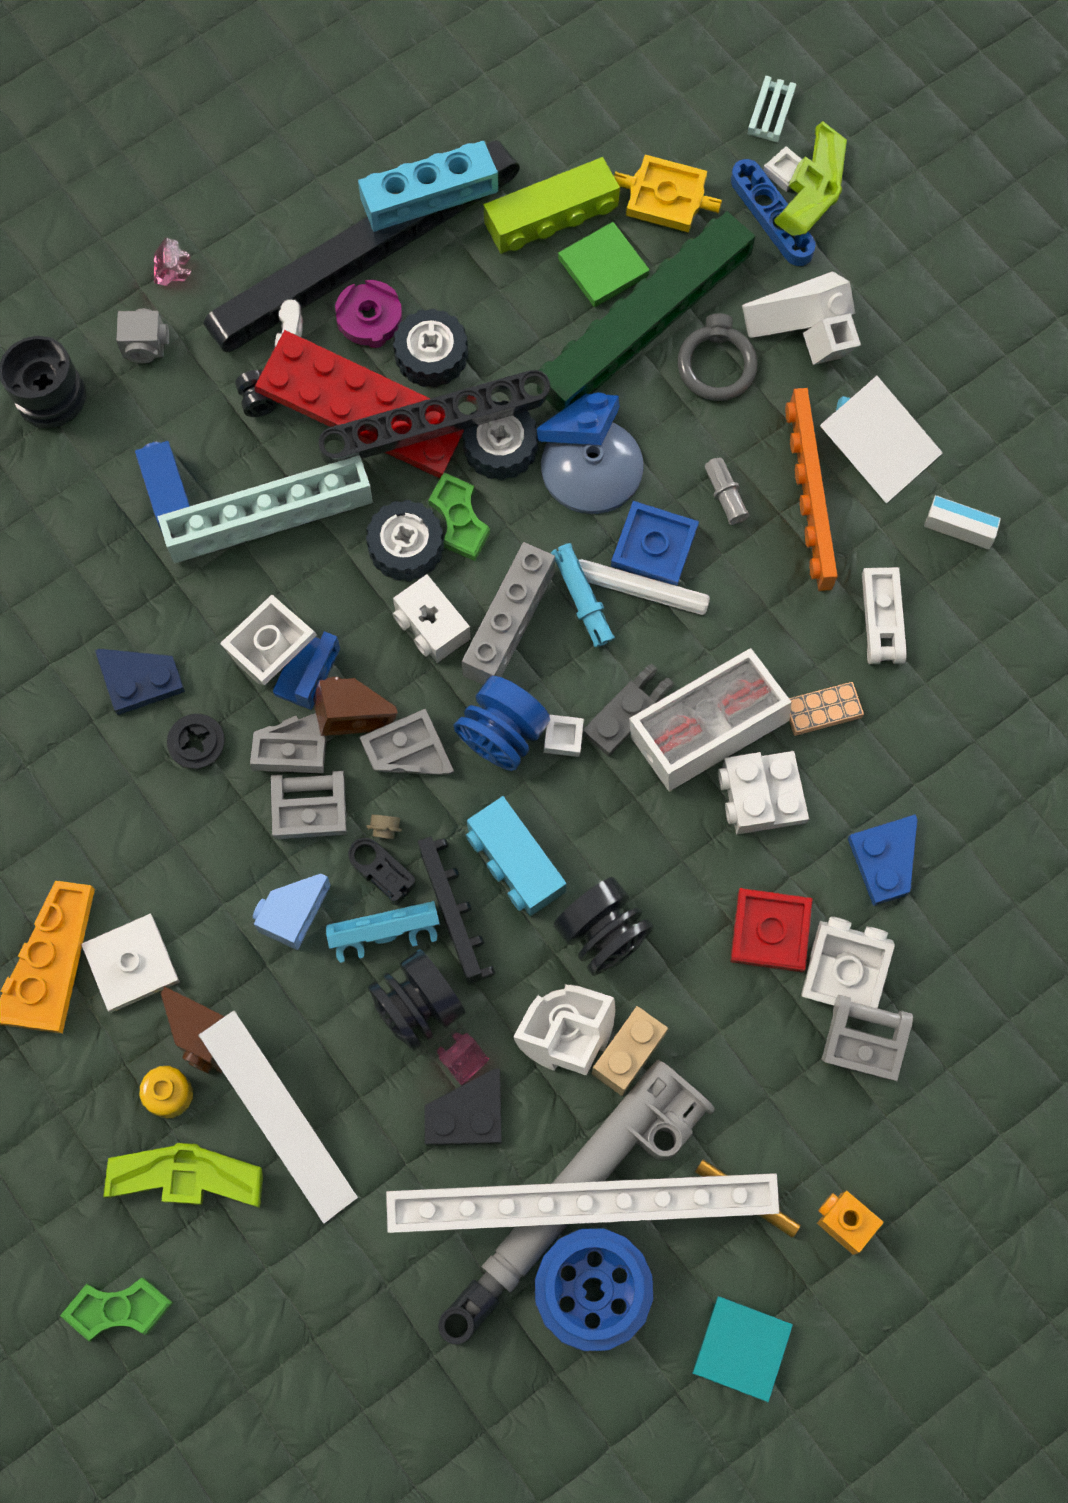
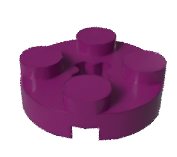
[335,280,402,348]

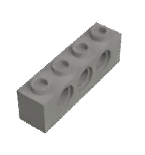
[462,542,555,685]

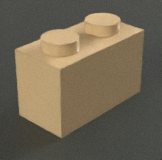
[592,1006,668,1096]

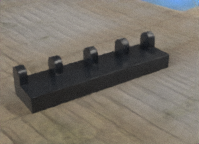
[418,836,496,985]

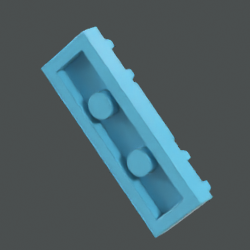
[326,901,439,963]

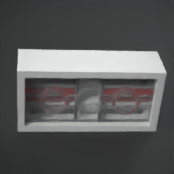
[629,648,791,791]

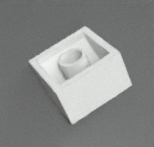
[220,595,317,685]

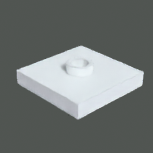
[81,914,180,1013]

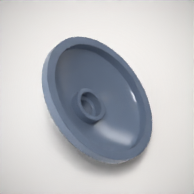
[541,423,643,514]

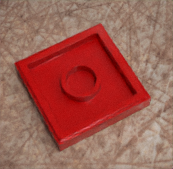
[730,888,813,973]

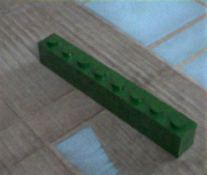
[537,211,755,412]

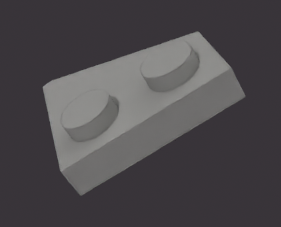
[250,713,327,773]

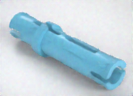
[551,543,615,648]

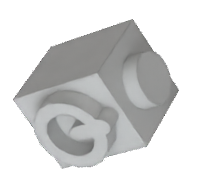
[116,308,169,363]

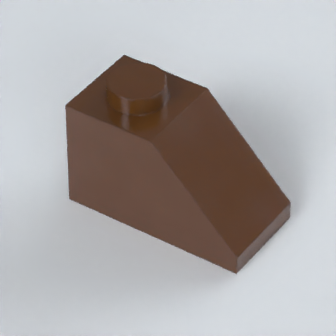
[313,677,397,736]

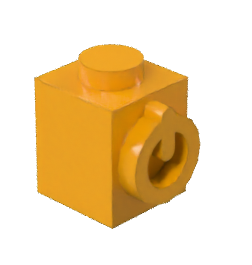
[817,1191,884,1255]

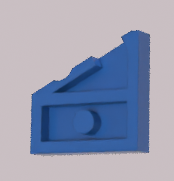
[537,393,620,445]
[848,815,917,906]

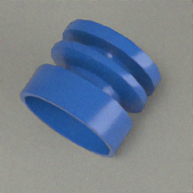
[453,675,550,771]

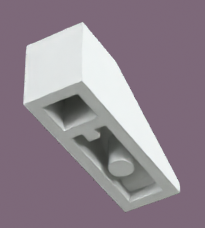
[742,271,855,338]

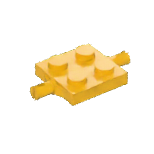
[614,155,722,232]

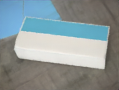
[924,495,1001,550]

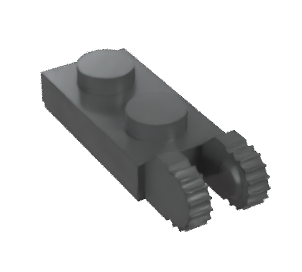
[582,663,674,757]

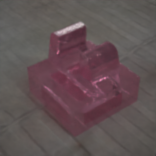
[154,238,191,286]
[437,1033,489,1086]

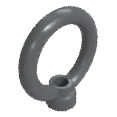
[678,314,758,401]

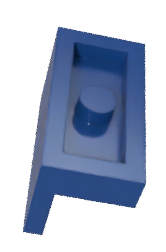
[273,631,340,710]

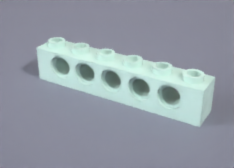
[157,455,373,564]

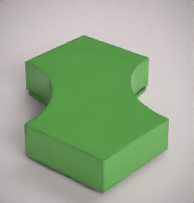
[428,473,490,561]
[60,1278,173,1342]

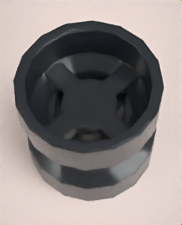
[235,370,277,417]

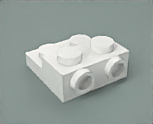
[718,751,809,835]
[801,917,895,1008]

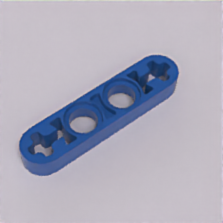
[731,159,815,266]

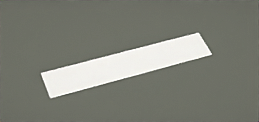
[199,1011,358,1223]

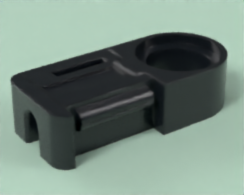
[348,838,416,905]

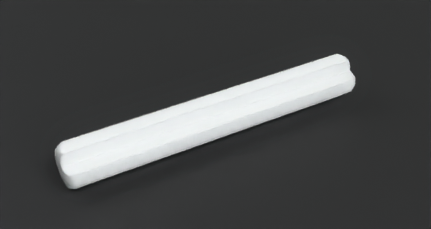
[578,559,710,615]

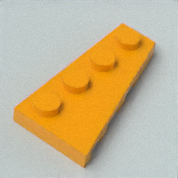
[0,881,95,1034]

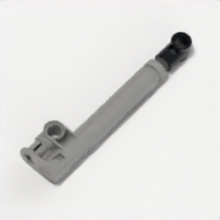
[438,1060,715,1345]

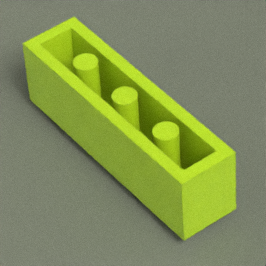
[484,157,620,254]

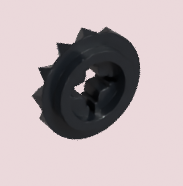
[167,714,226,771]

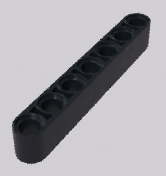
[318,370,550,464]

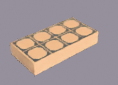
[789,682,864,736]

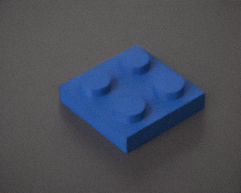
[611,501,699,586]

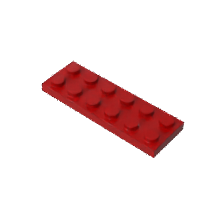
[255,330,464,478]

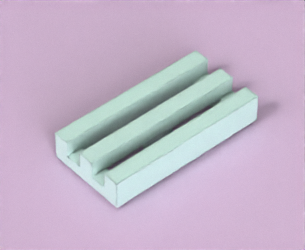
[747,76,796,142]

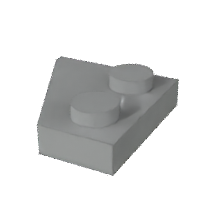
[360,708,454,775]

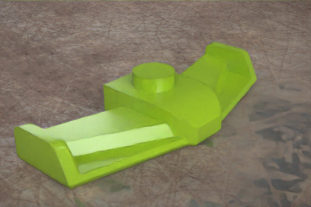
[774,121,847,236]
[103,1143,263,1208]

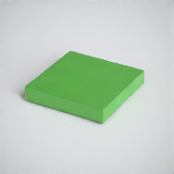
[558,222,650,307]

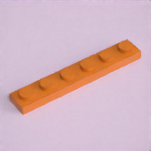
[785,388,837,591]

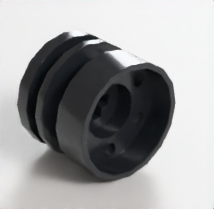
[0,336,86,429]
[553,877,654,976]
[367,949,466,1052]

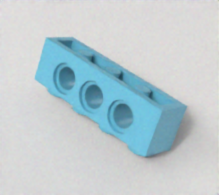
[358,140,498,232]

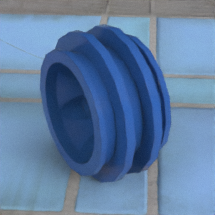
[535,1229,653,1351]

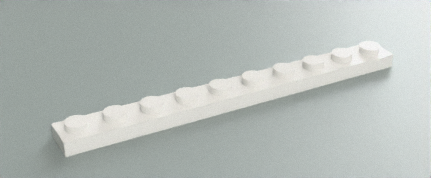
[386,1173,779,1233]

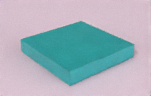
[692,1296,793,1402]

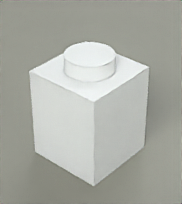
[803,313,861,365]

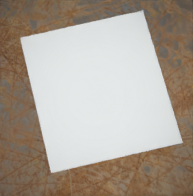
[820,376,942,503]

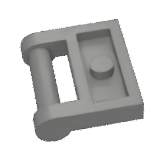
[271,771,347,839]
[822,995,913,1081]

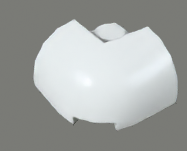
[514,984,615,1075]

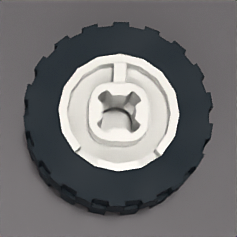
[393,309,468,388]
[463,400,538,480]
[366,500,444,581]

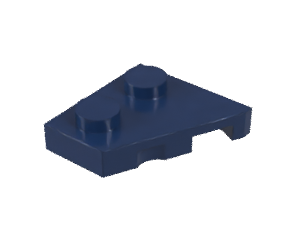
[95,649,185,715]

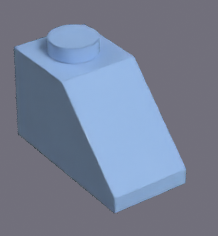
[253,873,331,950]

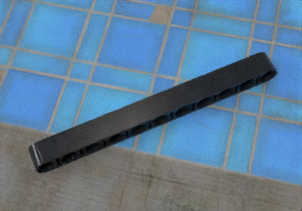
[204,140,520,352]

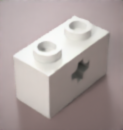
[393,575,471,663]

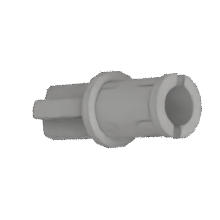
[705,458,749,525]

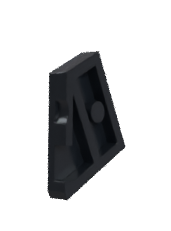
[425,1068,502,1146]

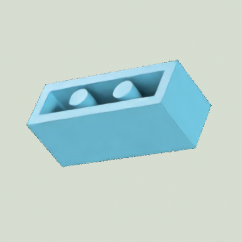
[466,796,567,917]

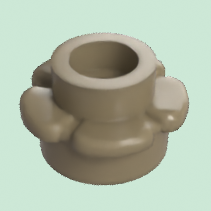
[366,814,402,839]

